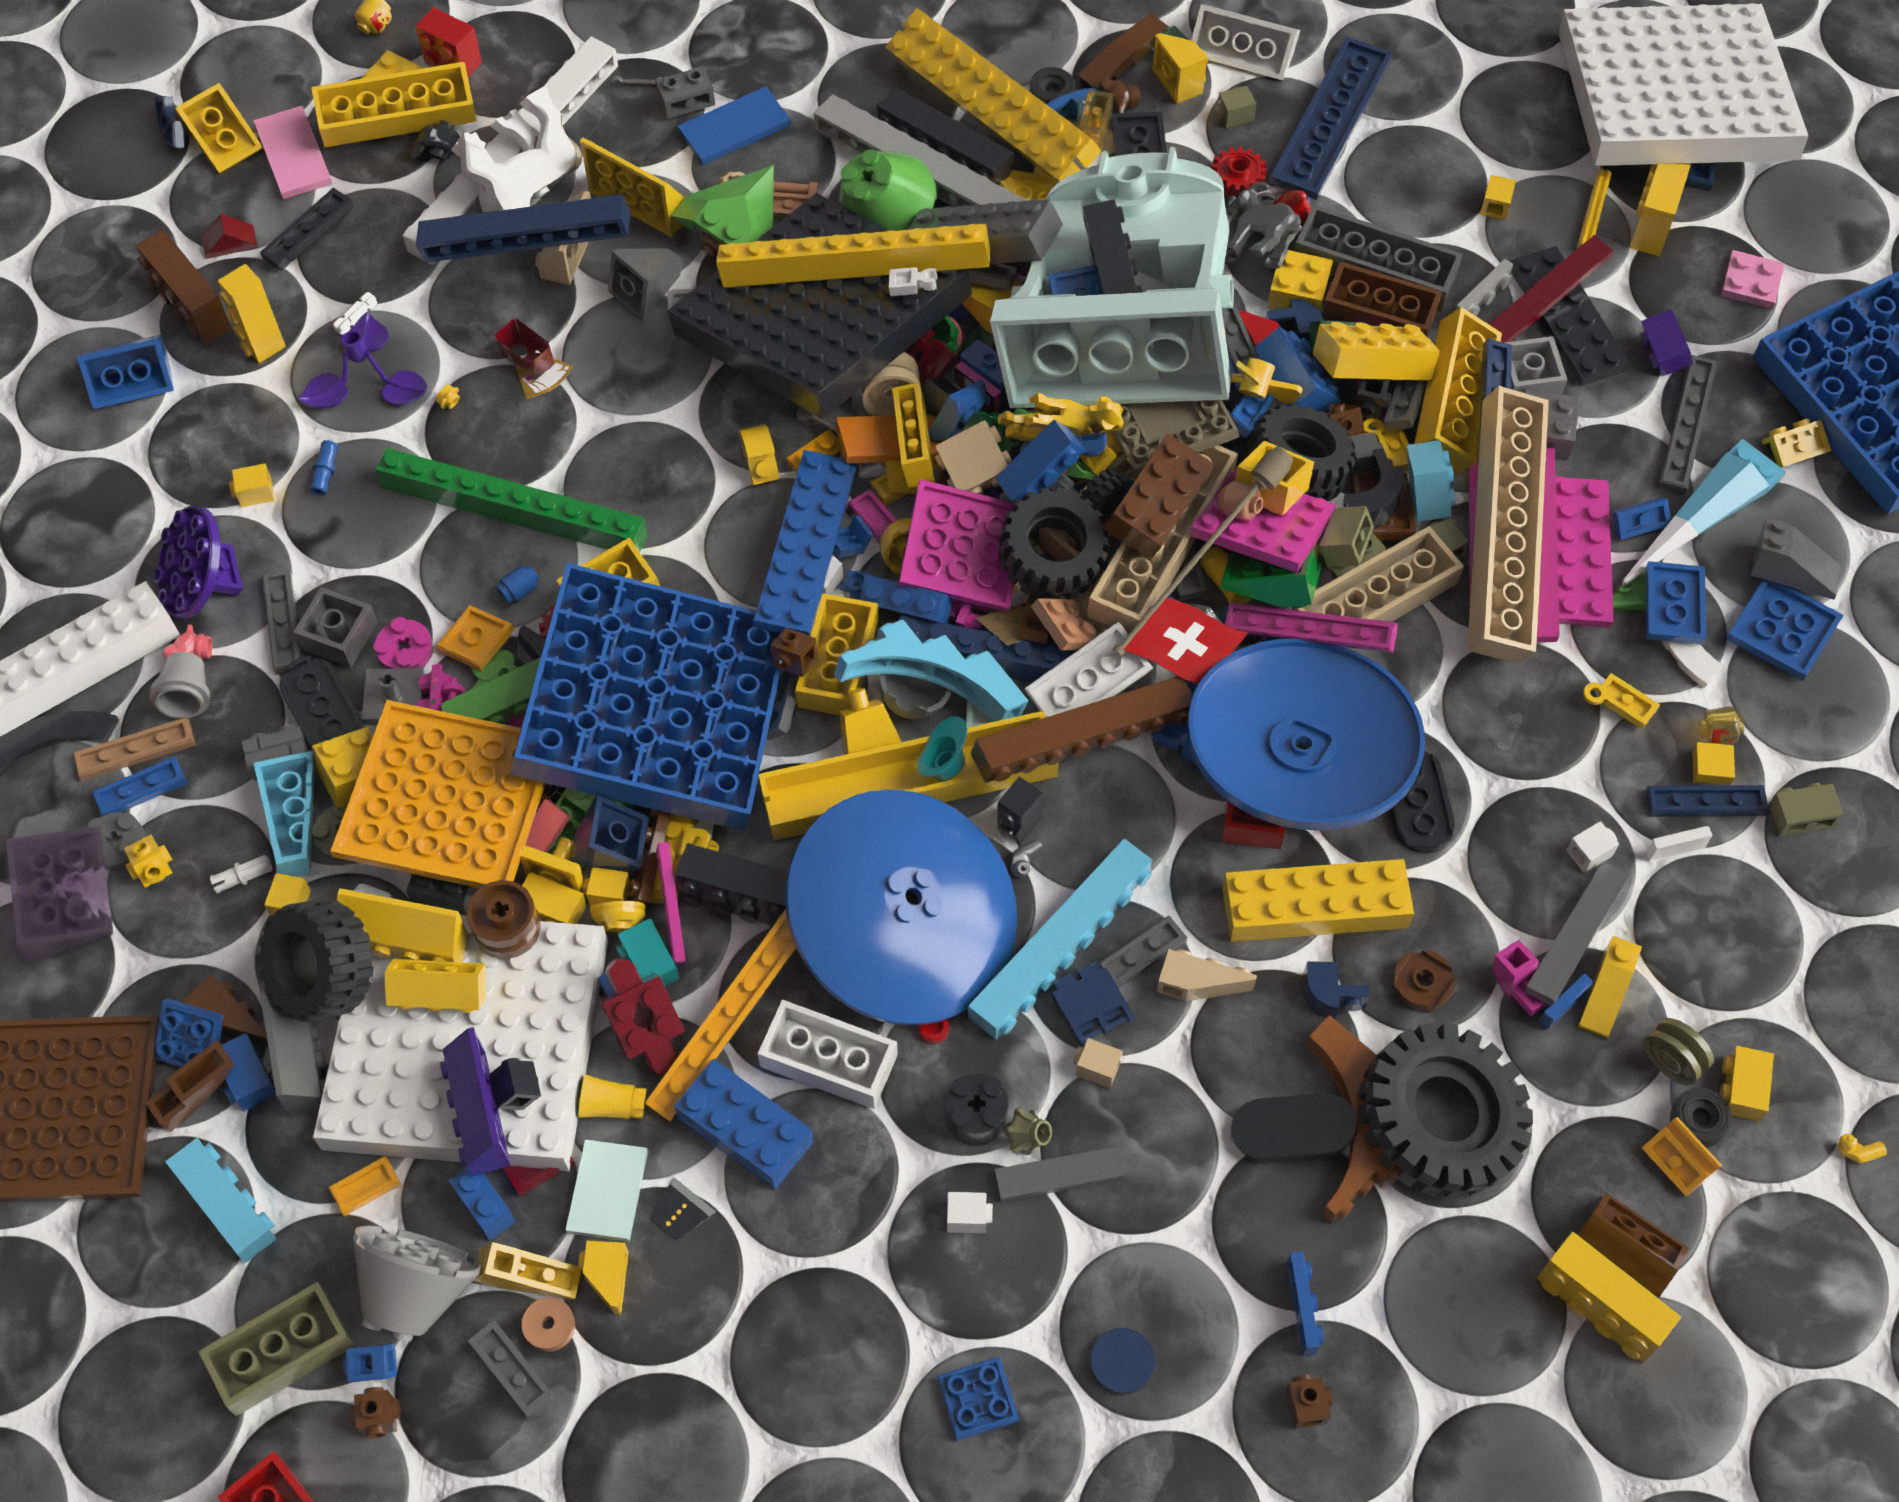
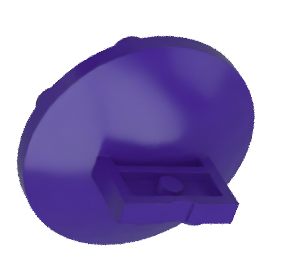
[153,505,243,619]

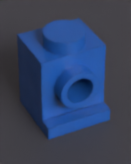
[343,1343,397,1383]

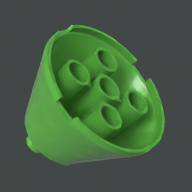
[838,149,937,231]

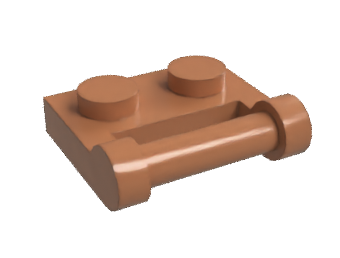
[773,179,819,220]

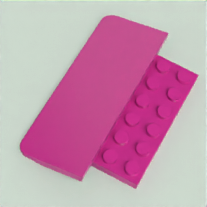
[1469,448,1613,643]

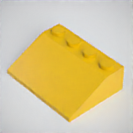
[580,138,685,237]

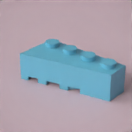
[254,751,316,877]

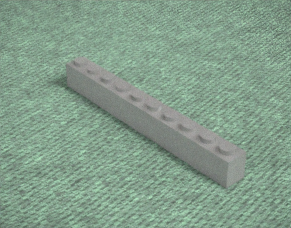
[813,94,1028,207]

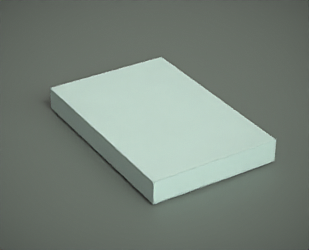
[566,1140,648,1242]

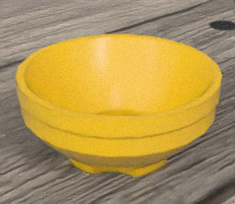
[590,901,646,933]

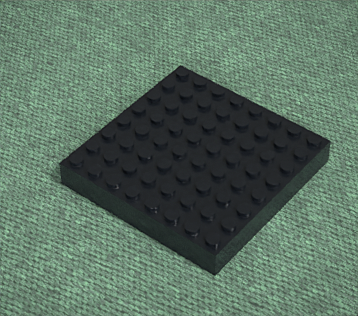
[667,193,972,419]

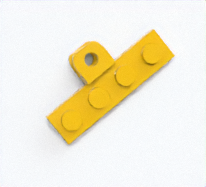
[649,813,719,904]

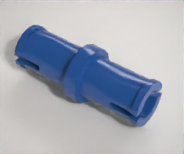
[309,440,339,496]

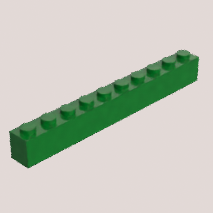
[375,448,648,552]

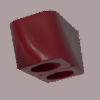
[495,318,555,380]

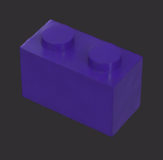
[1639,309,1693,376]

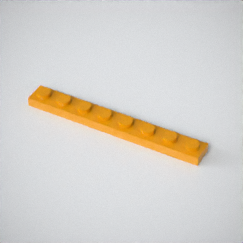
[645,909,796,1122]

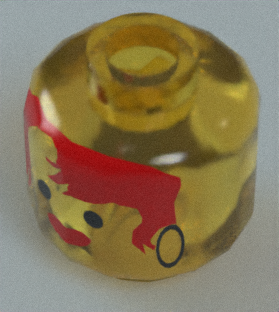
[1698,706,1744,745]

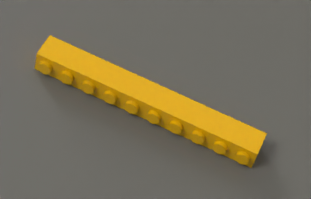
[716,224,990,288]

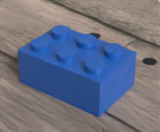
[1254,327,1342,412]

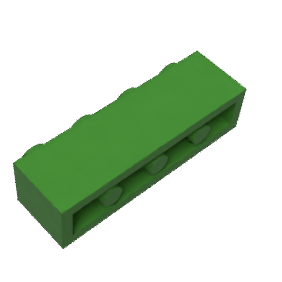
[441,657,541,724]

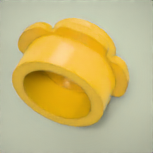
[435,384,460,409]

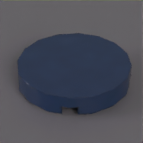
[1090,1328,1155,1395]

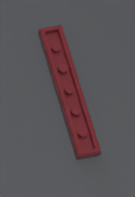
[1488,235,1613,342]

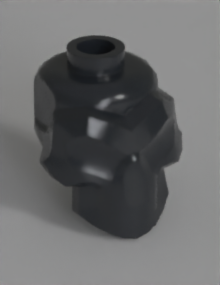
[409,120,460,161]

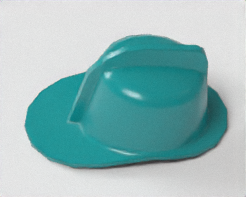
[917,716,968,782]

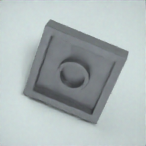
[362,668,425,725]

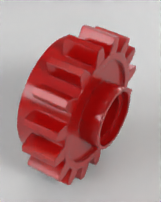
[1211,146,1267,198]

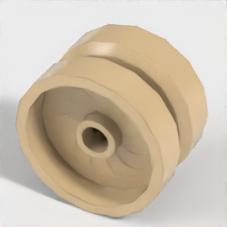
[861,352,921,416]

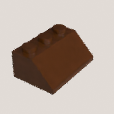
[1578,1193,1689,1299]

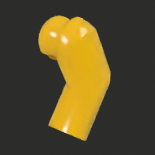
[1837,1134,1887,1164]

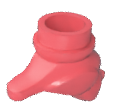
[163,625,212,660]

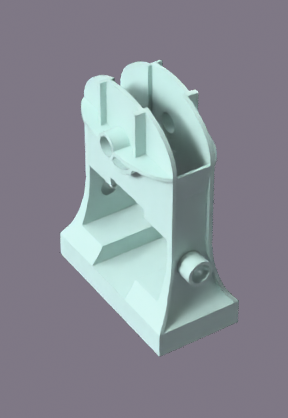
[990,147,1234,408]

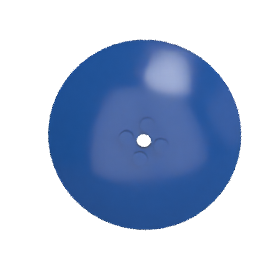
[785,790,1017,1025]

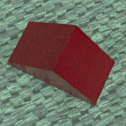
[201,214,258,259]

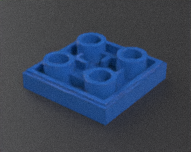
[155,998,224,1067]
[937,1357,1019,1441]

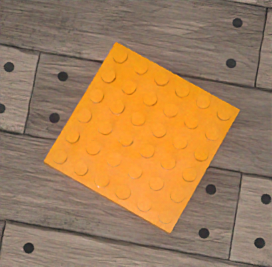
[330,700,545,888]

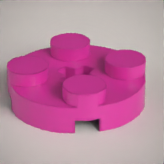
[374,617,433,669]

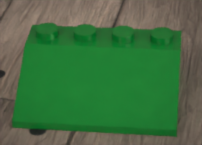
[1221,533,1324,608]

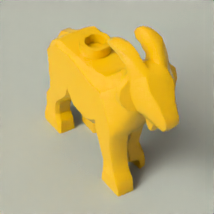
[998,393,1124,441]

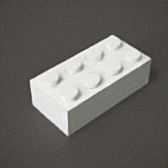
[758,1000,898,1110]

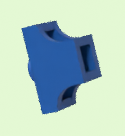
[960,339,1005,391]

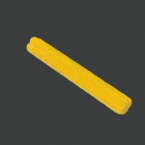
[1577,168,1611,248]

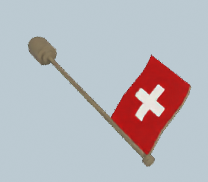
[1113,446,1293,684]

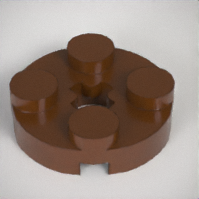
[1392,950,1455,1013]

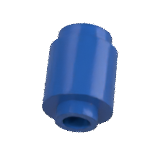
[495,565,539,604]

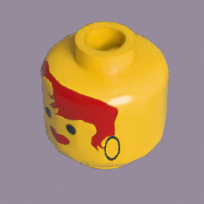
[354,0,392,35]

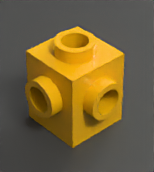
[124,834,172,888]

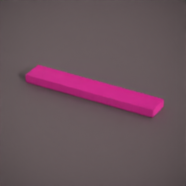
[1225,602,1398,653]

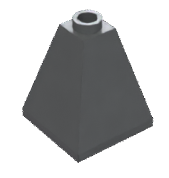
[608,248,683,320]

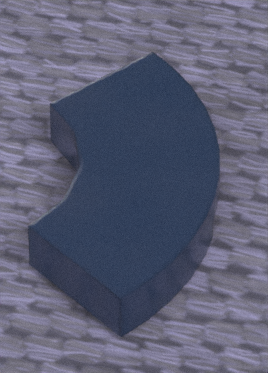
[154,96,184,148]

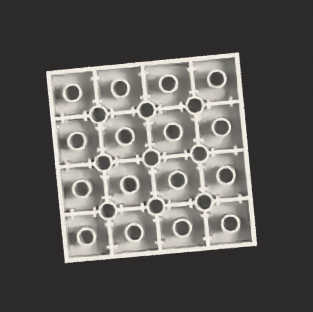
[1559,3,1808,166]
[313,915,608,1171]

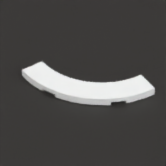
[1662,550,1722,688]

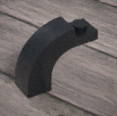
[1342,448,1404,529]

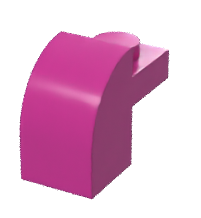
[1493,940,1549,1016]

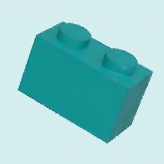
[616,918,679,987]

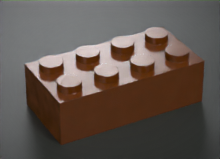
[136,229,232,345]
[1322,262,1442,338]
[1103,432,1215,561]

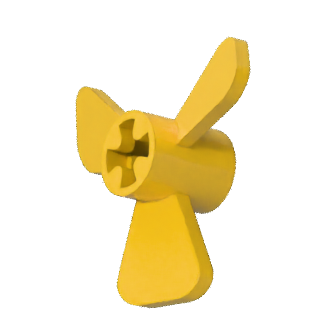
[1231,358,1303,404]

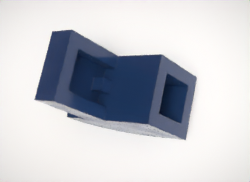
[1266,299,1323,344]
[1303,961,1370,1019]

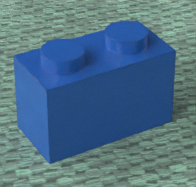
[222,1033,276,1112]
[448,1167,516,1241]

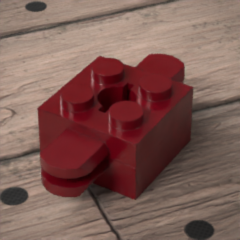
[598,958,685,1074]

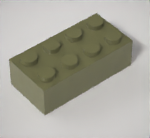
[198,1282,355,1417]

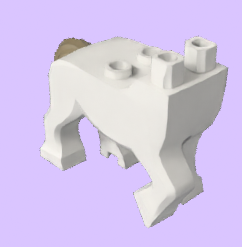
[451,86,583,213]

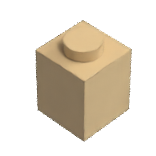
[1073,1038,1123,1089]

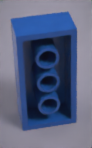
[674,1059,814,1190]

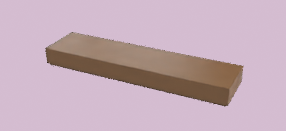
[73,717,196,781]

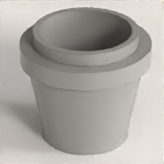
[149,652,210,719]

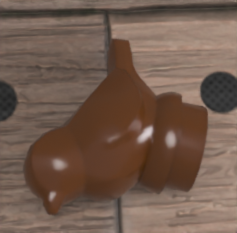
[1099,76,1140,113]

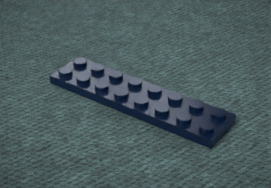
[1269,36,1393,200]

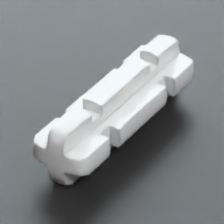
[333,292,377,335]

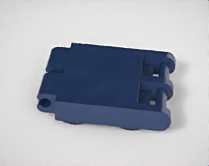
[1052,962,1135,1046]

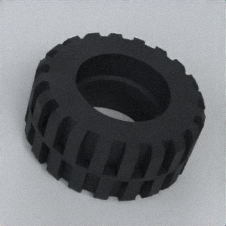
[1245,404,1357,502]
[997,487,1110,600]
[258,899,374,1022]

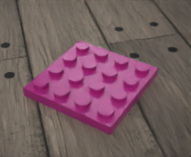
[1190,470,1337,573]
[898,479,1014,612]

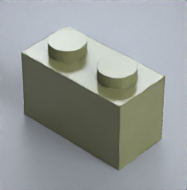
[1319,506,1374,567]
[1768,783,1844,837]

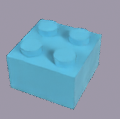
[1407,440,1455,522]

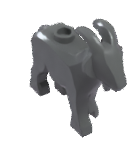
[1224,182,1302,269]

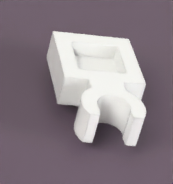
[889,267,937,296]

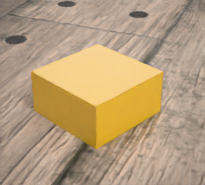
[1692,742,1735,786]

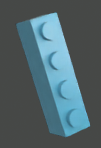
[165,1138,277,1263]

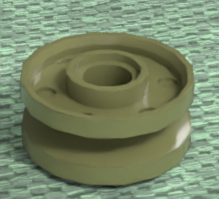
[1643,1018,1714,1086]

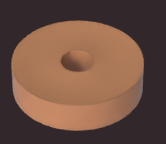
[522,1297,575,1352]

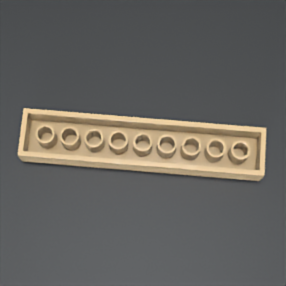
[1467,386,1549,664]

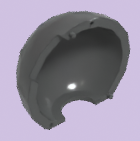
[878,674,951,720]

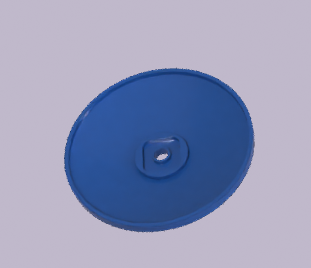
[1187,639,1425,830]

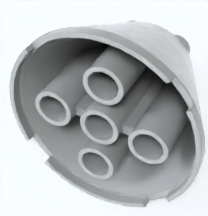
[353,1226,482,1341]

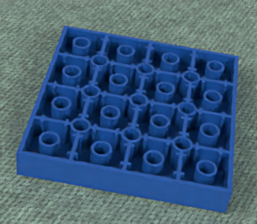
[1752,271,1899,515]
[511,563,781,831]

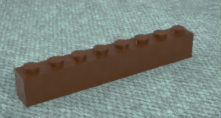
[970,676,1193,783]

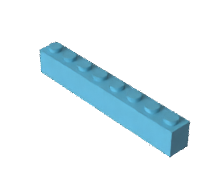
[968,838,1152,1040]

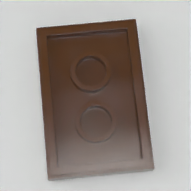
[1351,473,1416,541]

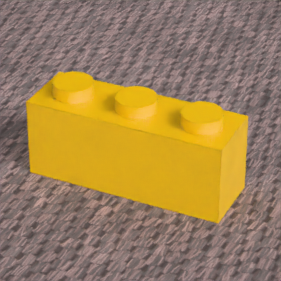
[385,959,486,1013]

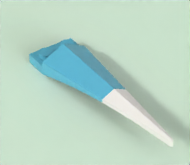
[1622,439,1786,585]

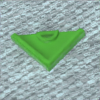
[1613,572,1646,611]

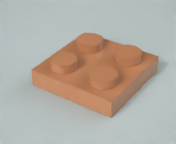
[1031,599,1098,650]

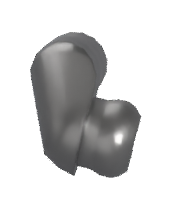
[1010,838,1044,877]

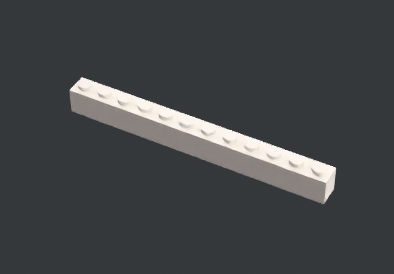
[403,37,618,265]

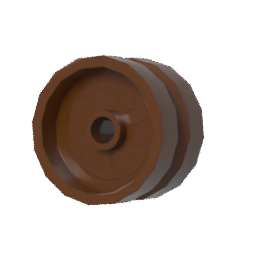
[466,880,541,959]

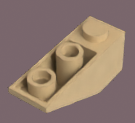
[1156,949,1257,1001]

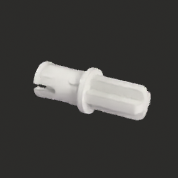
[210,855,272,894]

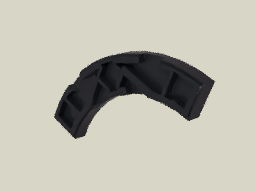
[0,711,119,776]

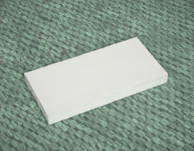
[1025,622,1153,717]

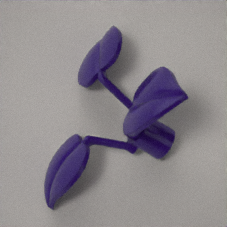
[298,312,428,409]

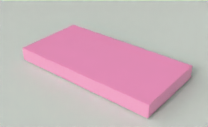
[253,106,333,199]

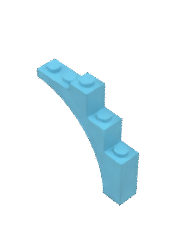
[834,619,1028,722]

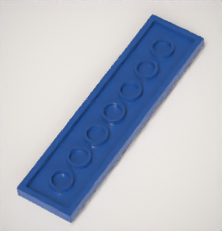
[753,450,857,636]

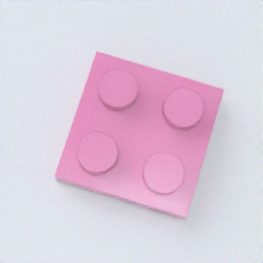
[1721,250,1785,310]

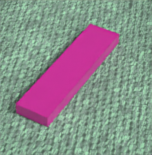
[656,842,686,966]

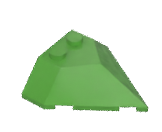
[672,165,774,245]

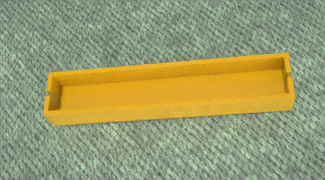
[885,8,1101,183]
[759,711,1059,841]

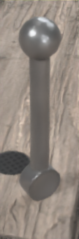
[612,76,661,87]

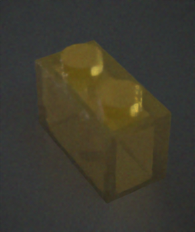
[1079,90,1114,153]

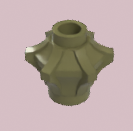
[1005,1107,1052,1155]

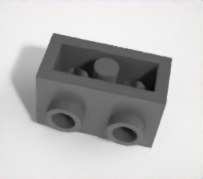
[656,66,715,119]

